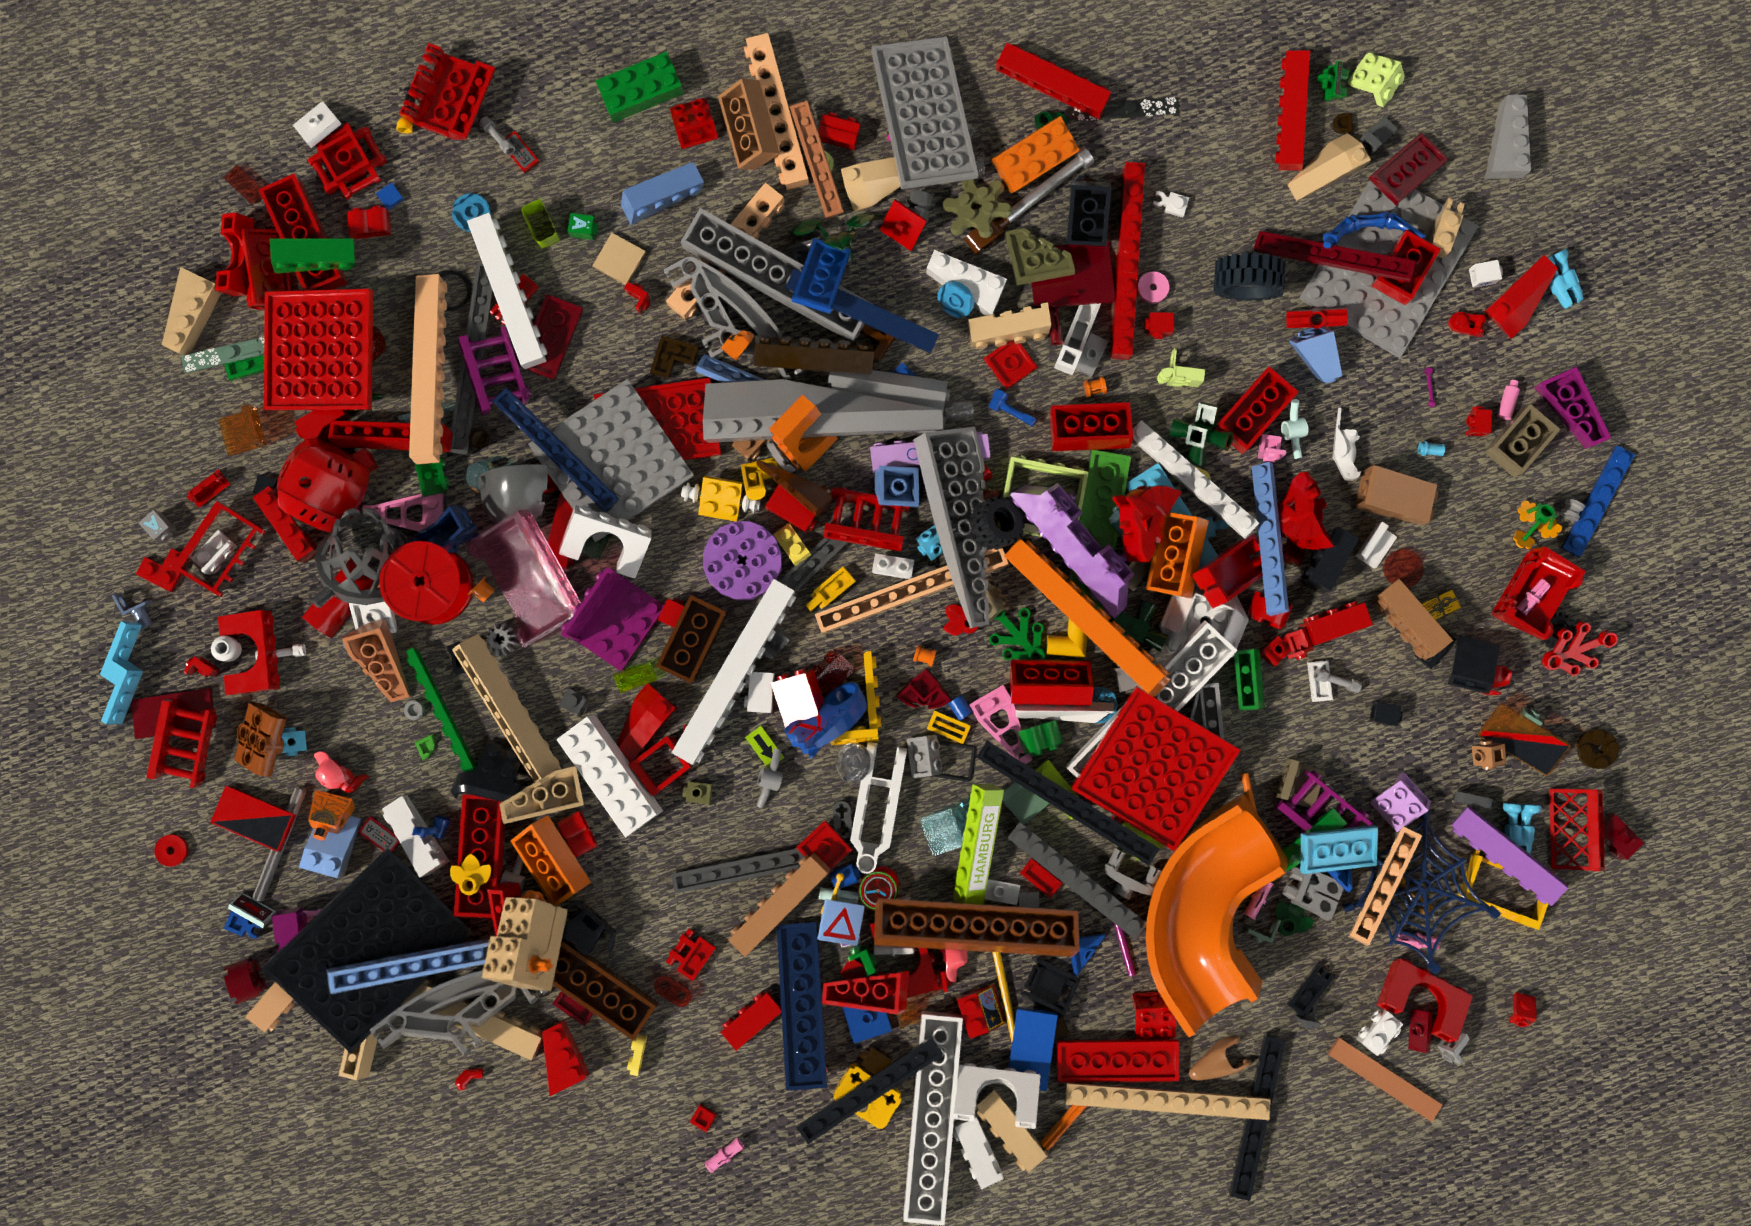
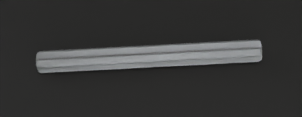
[253,787,306,901]

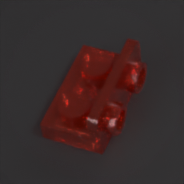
[811,649,856,695]

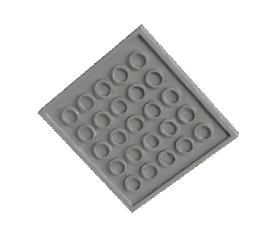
[528,379,694,542]

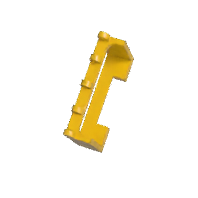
[1458,849,1548,930]

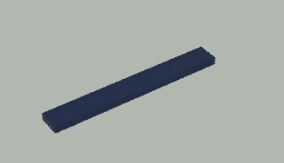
[786,269,939,354]
[492,387,620,513]

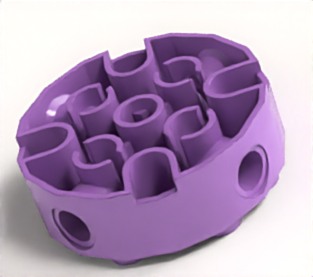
[703,521,782,601]

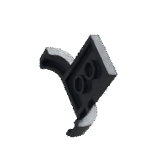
[451,740,526,802]

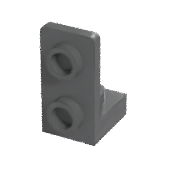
[1359,116,1397,157]

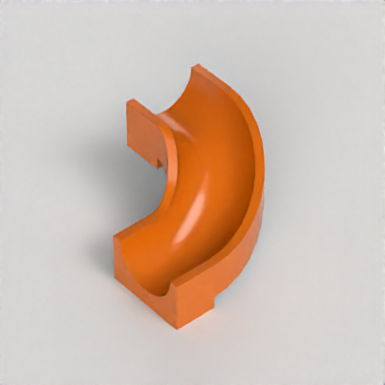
[1146,794,1289,1037]

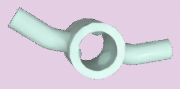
[1281,399,1308,459]

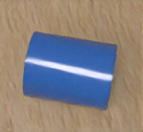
[948,694,973,721]

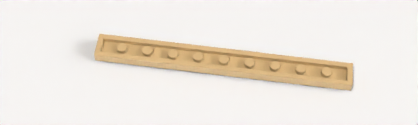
[1065,1082,1270,1120]

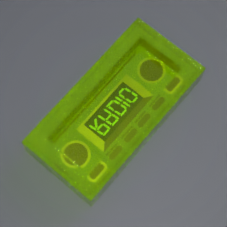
[613,661,657,693]

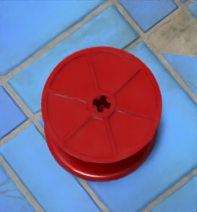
[379,541,473,625]

